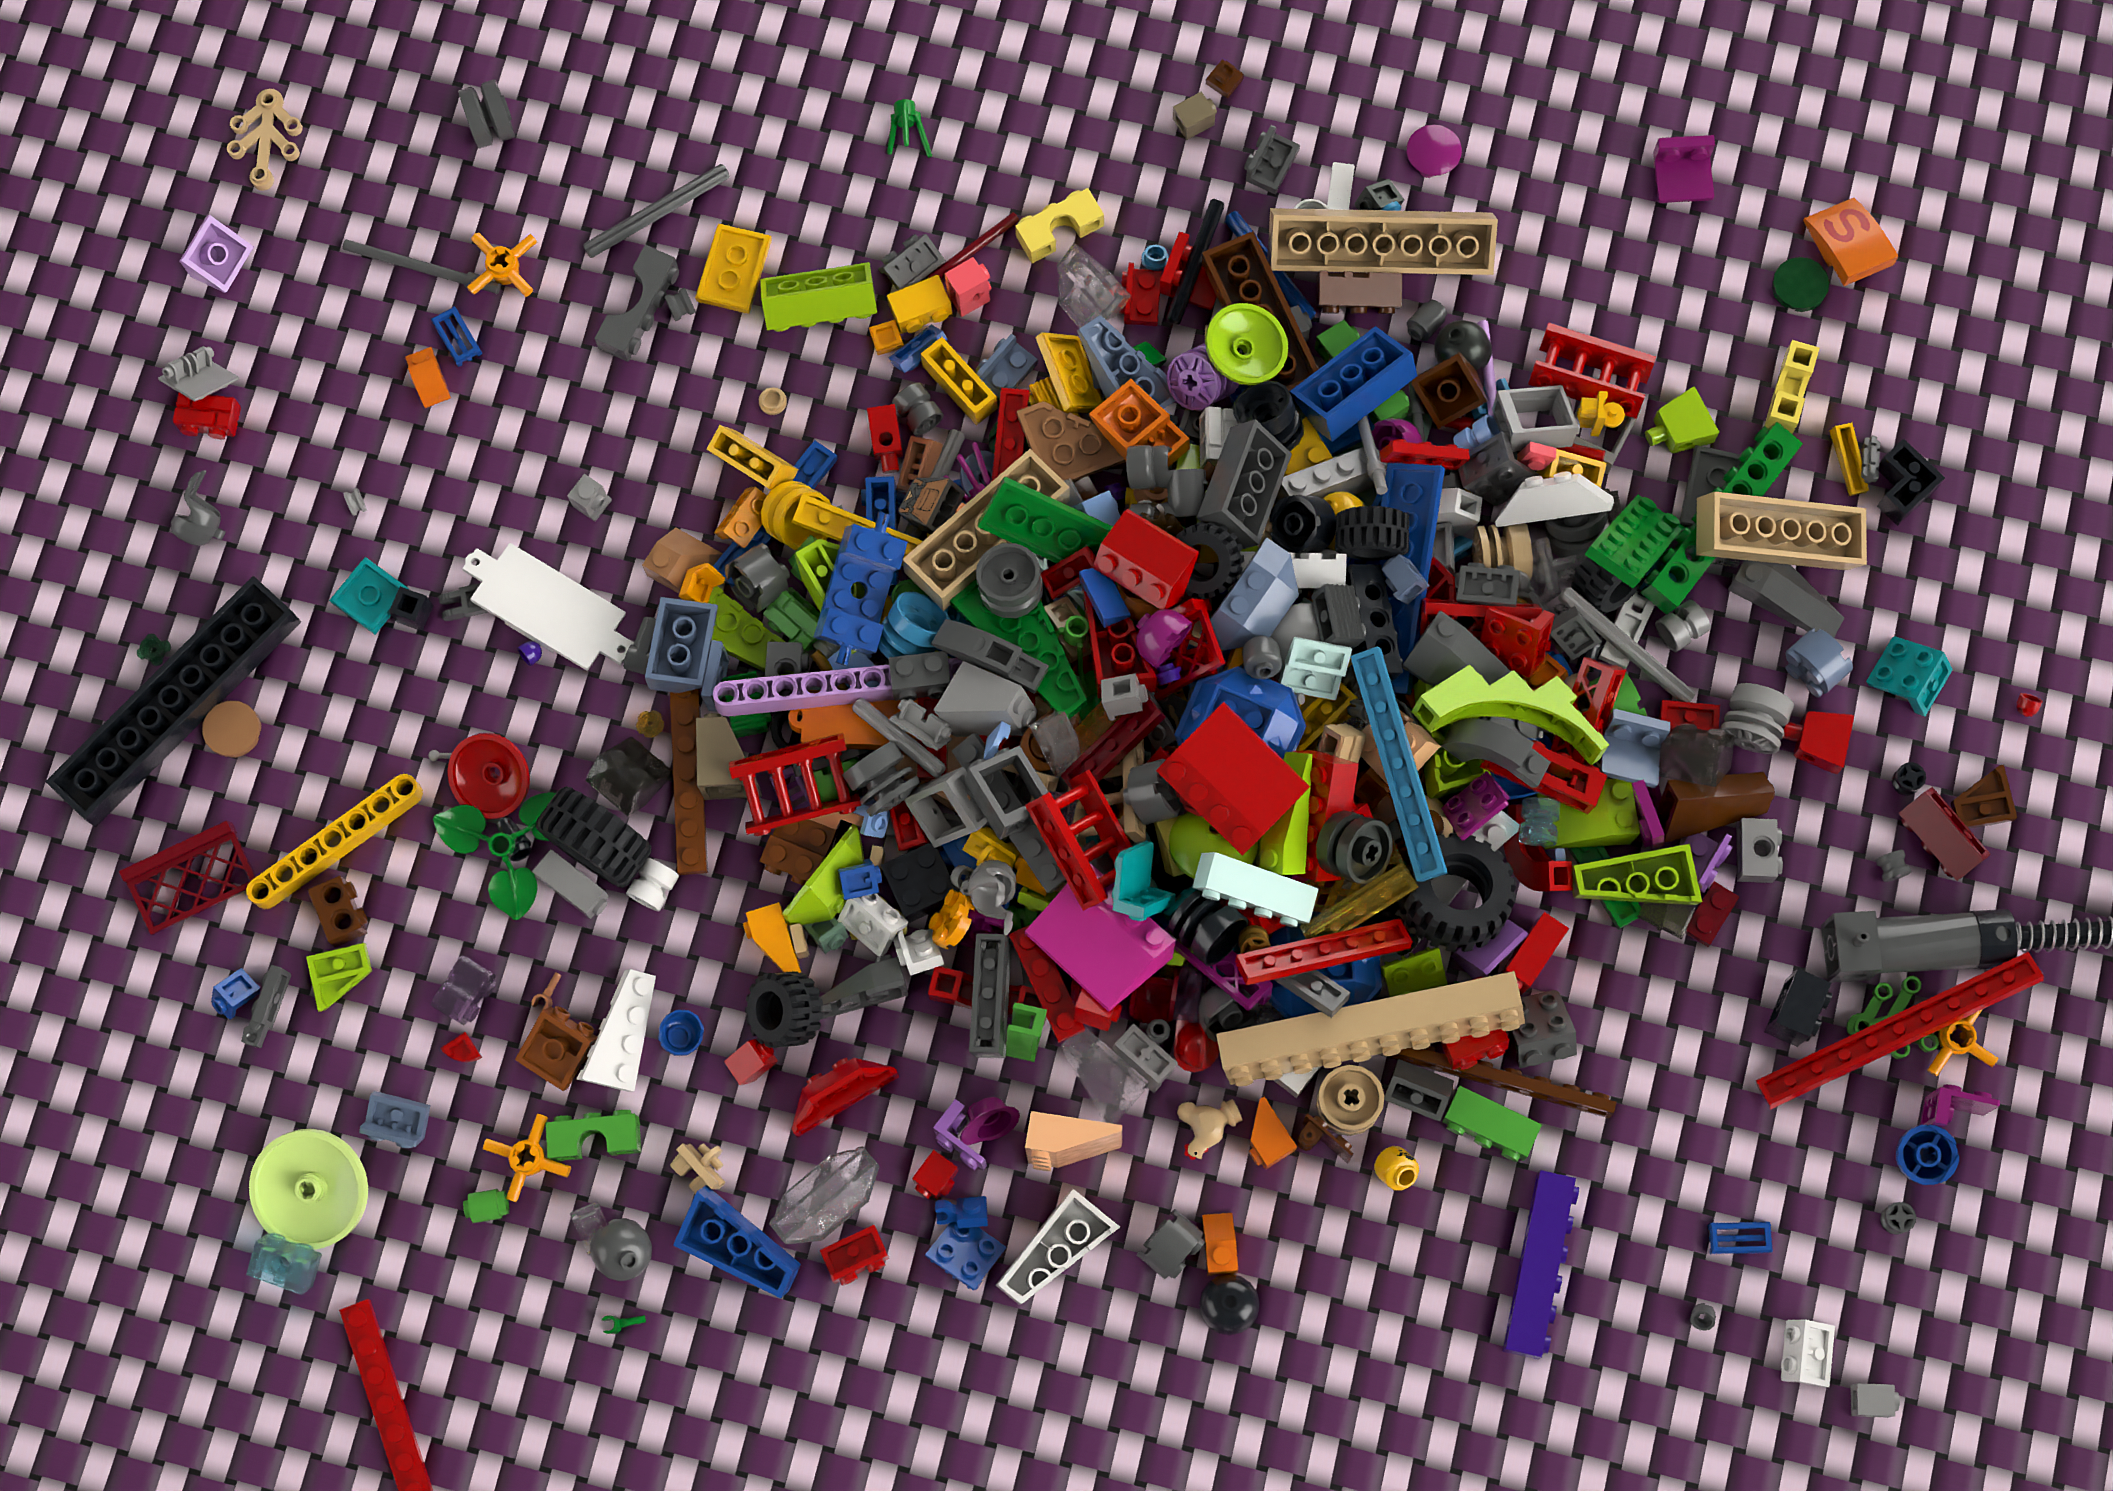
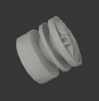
[1720,683,1794,754]

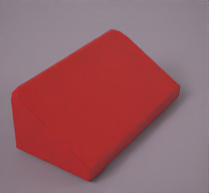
[1041,546,1096,599]
[889,788,930,851]

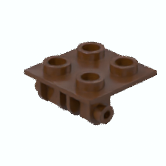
[1297,1114,1354,1163]

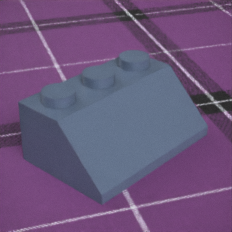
[645,597,718,693]

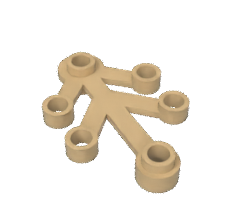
[227,89,302,191]

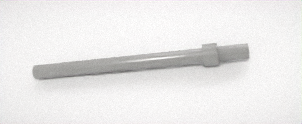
[1357,415,1388,495]

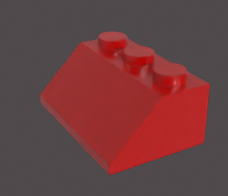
[1093,509,1199,610]

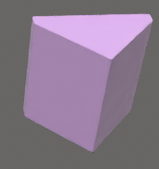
[180,215,254,293]

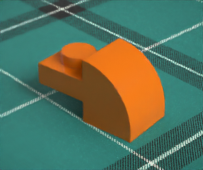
[405,347,451,408]

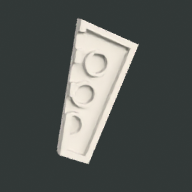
[577,969,656,1092]

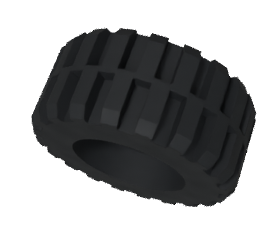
[536,786,651,888]
[1398,833,1517,952]

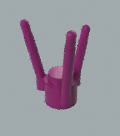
[943,442,991,504]

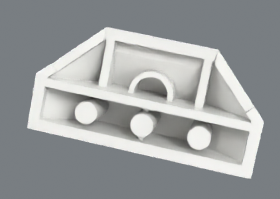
[1495,471,1614,527]

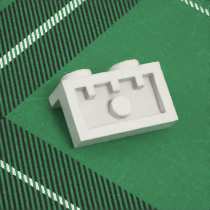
[837,893,908,957]
[893,929,944,975]
[1781,1320,1835,1387]

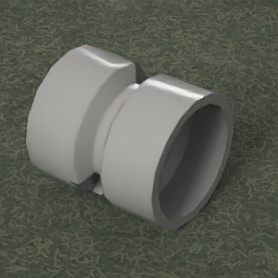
[1655,599,1711,652]

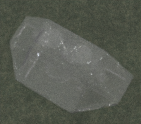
[1057,243,1131,328]
[769,1146,880,1245]

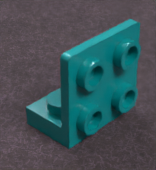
[1866,636,1953,716]

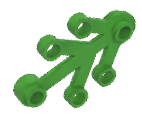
[1846,976,1939,1059]

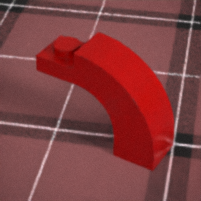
[1503,805,1573,891]

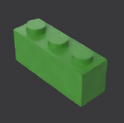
[1442,1086,1542,1162]

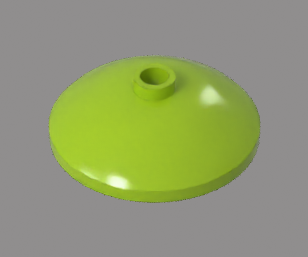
[1205,303,1288,385]
[1169,811,1259,879]

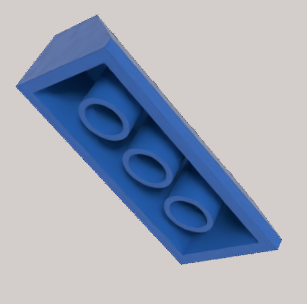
[1290,326,1418,441]

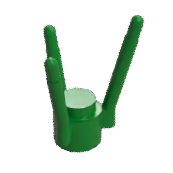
[887,99,932,158]

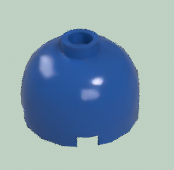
[1896,1125,1959,1185]

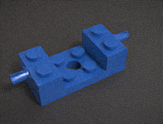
[813,512,908,666]

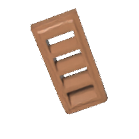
[896,436,943,492]

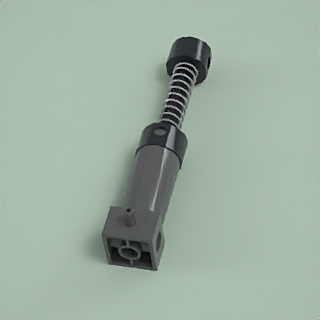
[1821,909,2113,983]

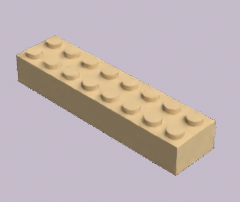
[1267,208,1498,275]

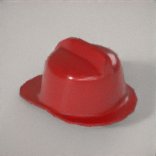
[1174,1002,1220,1072]

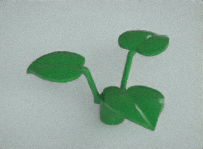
[433,792,556,920]

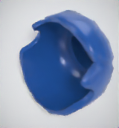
[658,1010,704,1056]

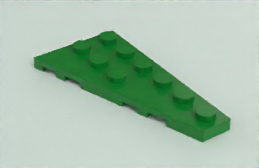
[950,579,1087,723]

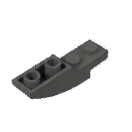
[931,619,1049,694]

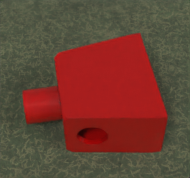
[867,404,903,474]
[1782,711,1855,774]

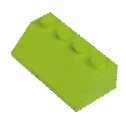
[760,262,877,332]

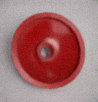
[448,733,530,819]

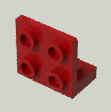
[1160,231,1217,310]
[1480,607,1555,677]

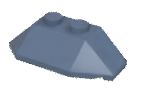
[1199,537,1299,651]

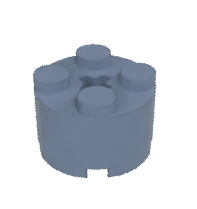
[1785,628,1853,697]

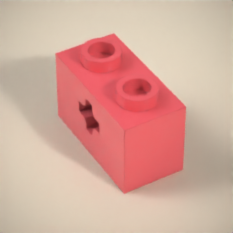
[945,257,991,317]

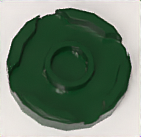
[1772,257,1829,312]

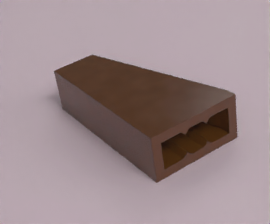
[1656,772,1775,842]

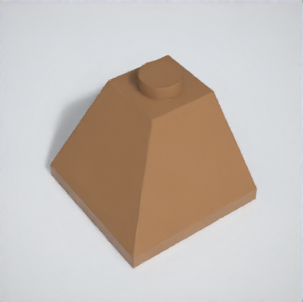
[642,528,723,593]

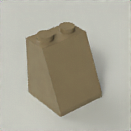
[696,713,762,800]

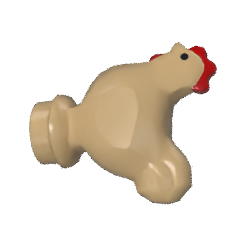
[1177,1099,1243,1160]

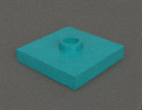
[329,557,410,635]

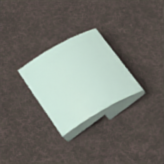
[1279,637,1352,700]

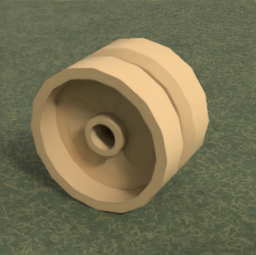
[1316,1065,1384,1136]

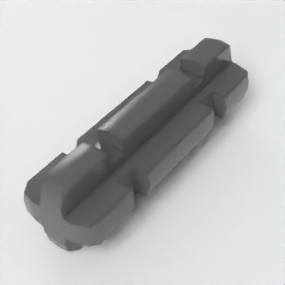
[1861,435,1880,484]

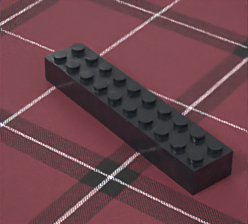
[45,576,301,827]

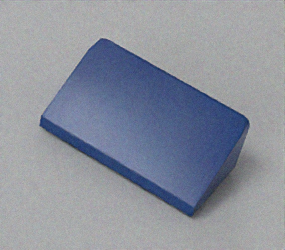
[1079,568,1131,628]

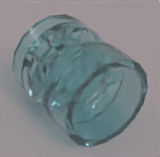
[1518,797,1560,847]

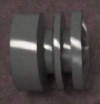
[842,741,921,817]

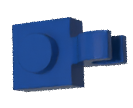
[935,1196,988,1228]

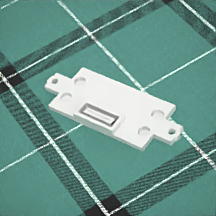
[462,543,634,671]

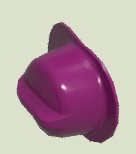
[960,1097,1020,1145]

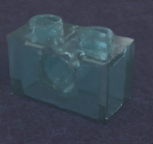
[246,1233,322,1295]

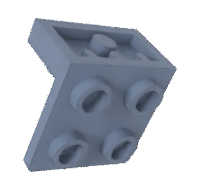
[1600,709,1670,788]

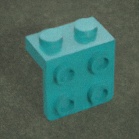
[1112,841,1176,921]

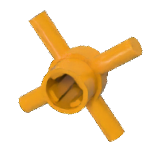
[467,232,537,297]
[1927,1010,1998,1077]
[483,1113,571,1203]

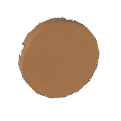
[202,701,261,758]

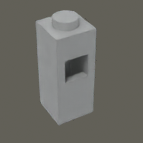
[532,849,609,919]

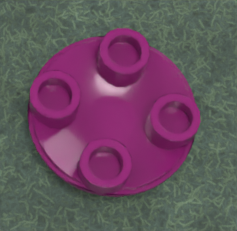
[1407,125,1462,178]

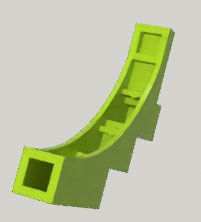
[1411,665,1609,765]

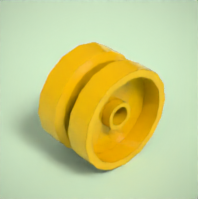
[761,480,832,550]

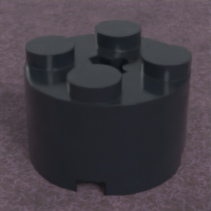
[1269,495,1336,554]

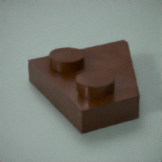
[1950,764,2018,829]

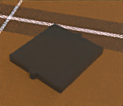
[1637,902,1697,939]

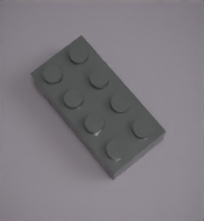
[1197,419,1292,549]

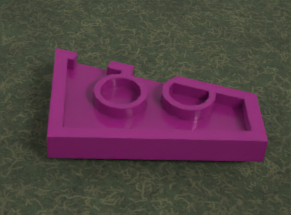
[1632,779,1665,851]

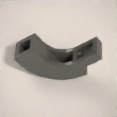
[1441,718,1551,788]

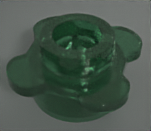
[137,634,171,666]

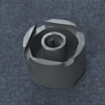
[725,543,790,612]
[1123,759,1187,825]
[1137,1209,1205,1279]

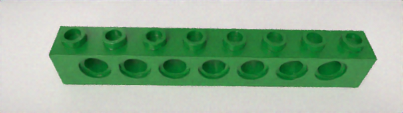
[1640,422,1803,615]

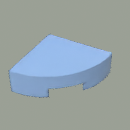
[983,721,1011,760]

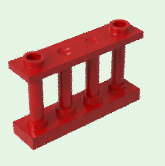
[1528,322,1656,419]
[729,733,861,836]
[1025,769,1132,911]

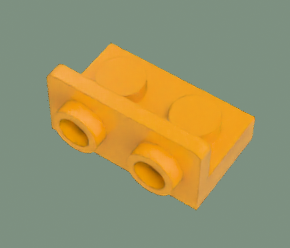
[714,486,767,548]

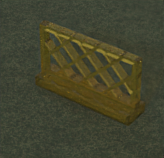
[1300,839,1418,939]

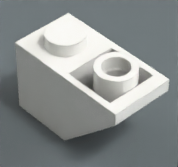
[1437,488,1482,536]

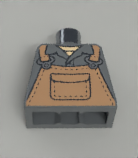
[896,478,966,534]

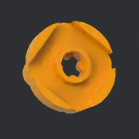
[929,889,975,949]

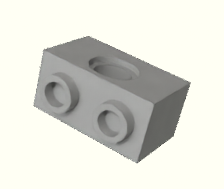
[1736,818,1783,883]

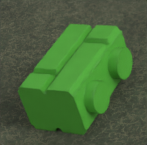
[763,587,820,652]

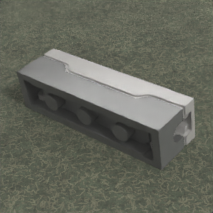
[969,934,1012,1058]

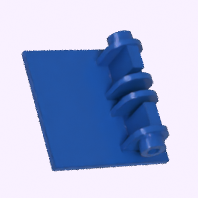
[925,1222,1007,1291]

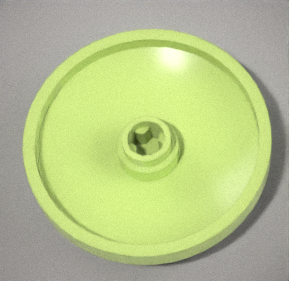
[249,1129,368,1250]

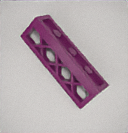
[1164,926,1273,1011]

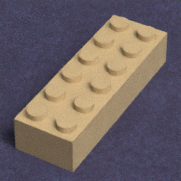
[902,449,1070,611]
[1696,492,1867,570]

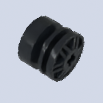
[1233,381,1304,451]
[1168,890,1249,966]

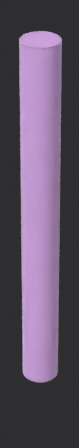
[1477,320,1497,417]

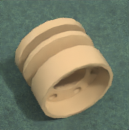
[1472,523,1533,580]

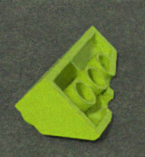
[1256,752,1313,875]

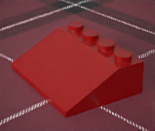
[1156,702,1311,856]

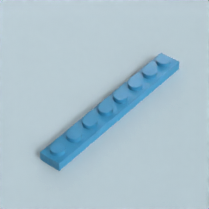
[1350,646,1448,882]

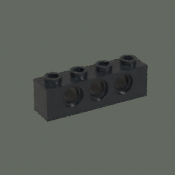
[1346,564,1403,682]

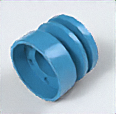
[878,592,950,659]

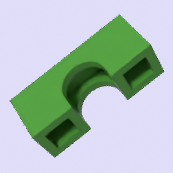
[546,1110,641,1161]

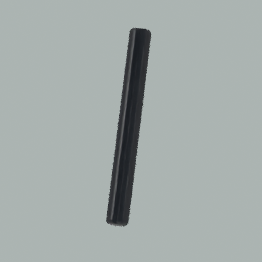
[1166,199,1224,325]

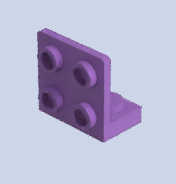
[1683,833,1732,893]
[933,1099,987,1171]

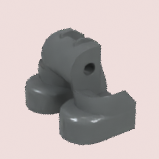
[1126,445,1209,518]

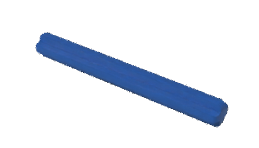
[1225,211,1316,320]

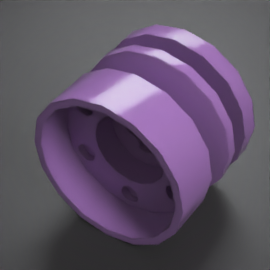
[1166,343,1240,410]

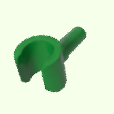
[601,1315,646,1334]

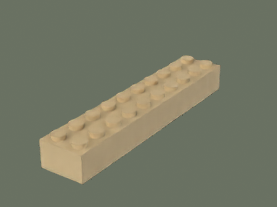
[1216,971,1525,1087]

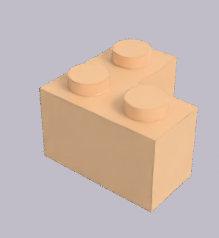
[1361,721,1441,784]

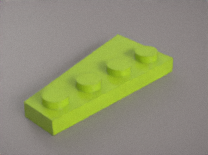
[708,586,794,675]

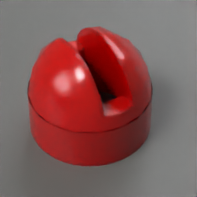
[2016,693,2043,717]

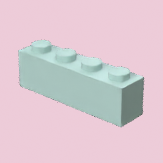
[1192,852,1318,927]

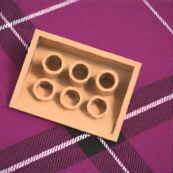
[1025,1111,1122,1171]

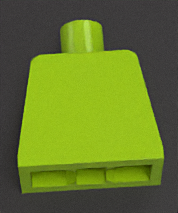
[1645,386,1719,453]

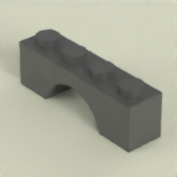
[594,245,679,362]

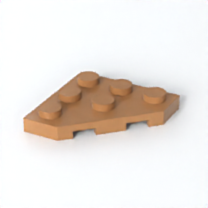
[1016,401,1126,482]

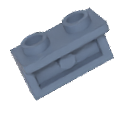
[359,1091,431,1148]

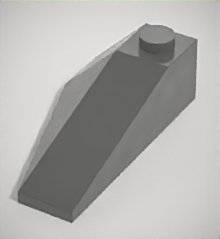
[1402,611,1511,686]

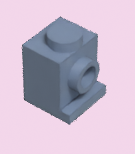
[1382,554,1429,605]

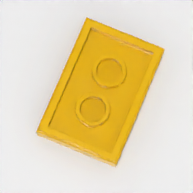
[695,223,772,314]
[1035,332,1104,413]

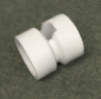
[626,858,679,912]

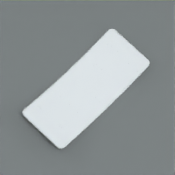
[1327,162,1355,210]

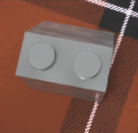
[934,661,1038,737]

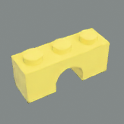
[1015,188,1104,263]
[1764,340,1820,434]

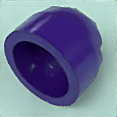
[517,641,542,666]

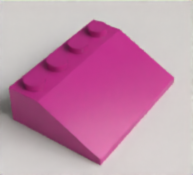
[1025,864,1176,1012]

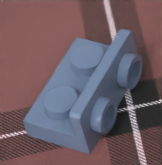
[976,334,1038,402]

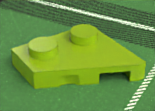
[306,943,372,1012]

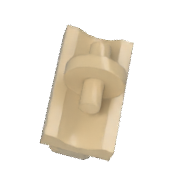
[670,1143,726,1194]

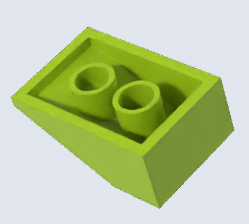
[1537,779,1640,849]

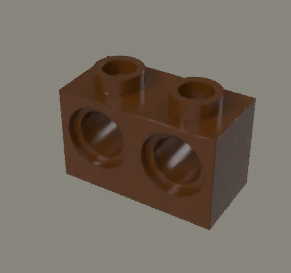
[307,876,368,947]

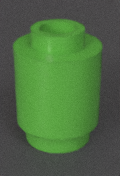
[463,1189,509,1223]

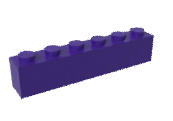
[1502,1170,1579,1360]

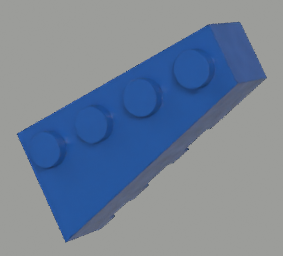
[673,1185,801,1298]

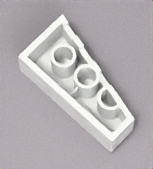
[1228,551,1346,594]
[995,1189,1120,1304]

